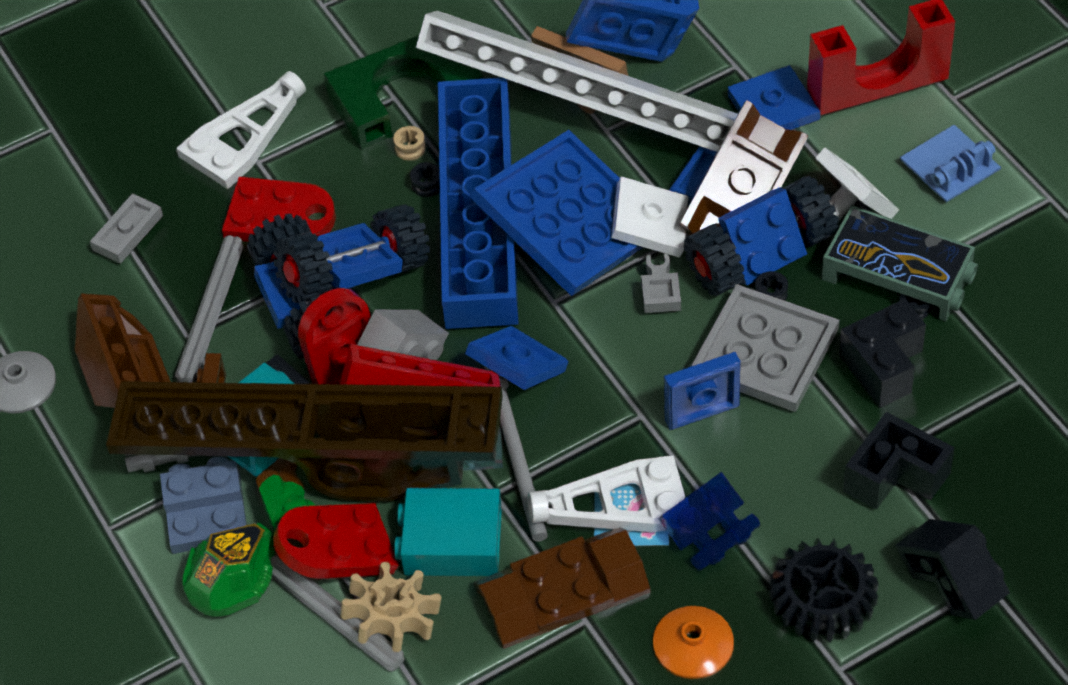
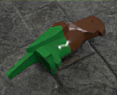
[256,458,315,532]

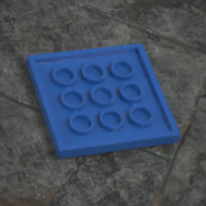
[470,130,643,296]

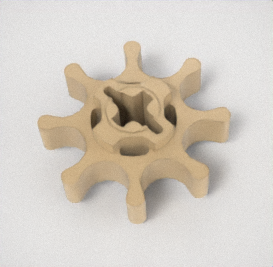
[340,562,441,652]

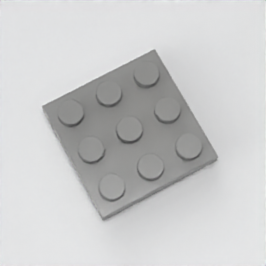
[691,284,839,412]

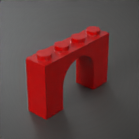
[807,0,955,115]

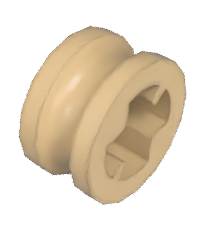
[393,126,426,161]

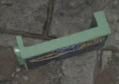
[822,205,978,321]

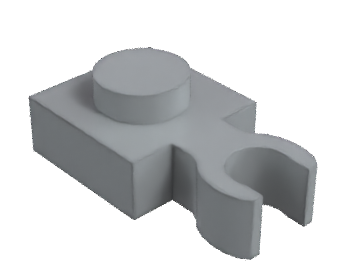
[641,253,681,313]

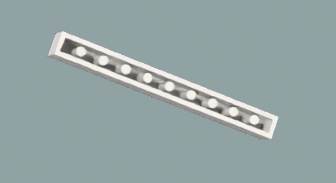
[416,11,738,152]

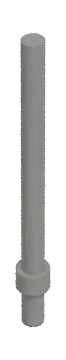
[484,366,548,542]

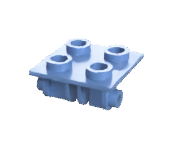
[900,125,1001,202]

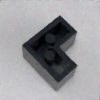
[839,299,926,408]
[843,412,955,510]
[895,519,1010,620]

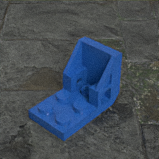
[566,0,699,62]

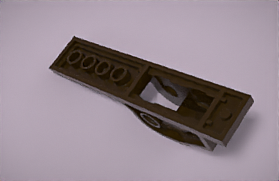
[106,381,503,501]

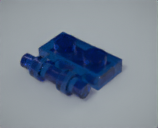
[658,472,760,571]

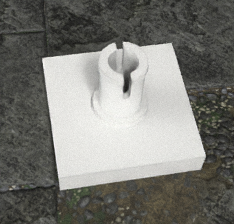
[816,148,900,224]

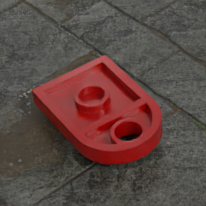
[222,177,336,242]
[298,288,371,384]
[273,503,399,579]

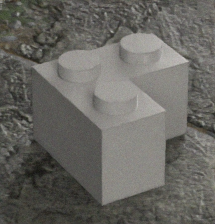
[357,309,449,360]

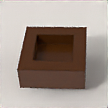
[197,353,227,383]

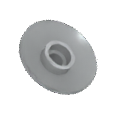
[0,351,56,414]

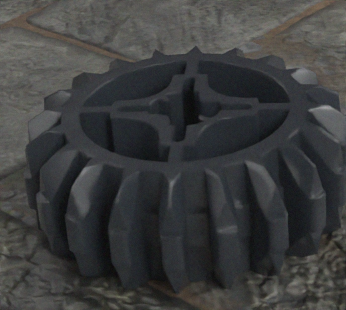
[769,538,879,643]

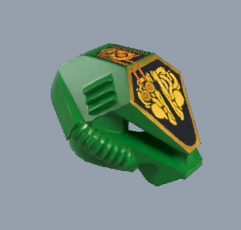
[183,523,276,617]

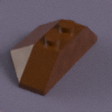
[75,293,171,408]

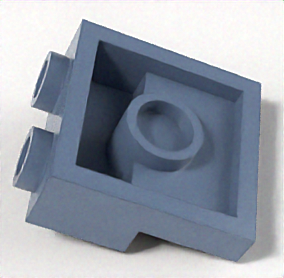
[160,457,247,554]

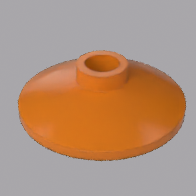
[653,606,734,679]

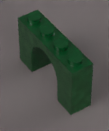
[324,35,483,150]

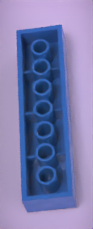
[438,78,519,329]

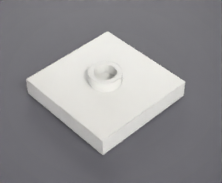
[611,176,688,258]

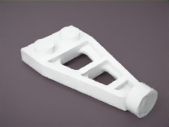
[176,71,306,189]
[527,455,691,532]

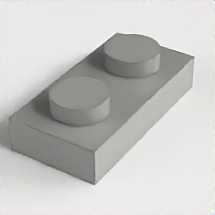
[90,193,163,264]

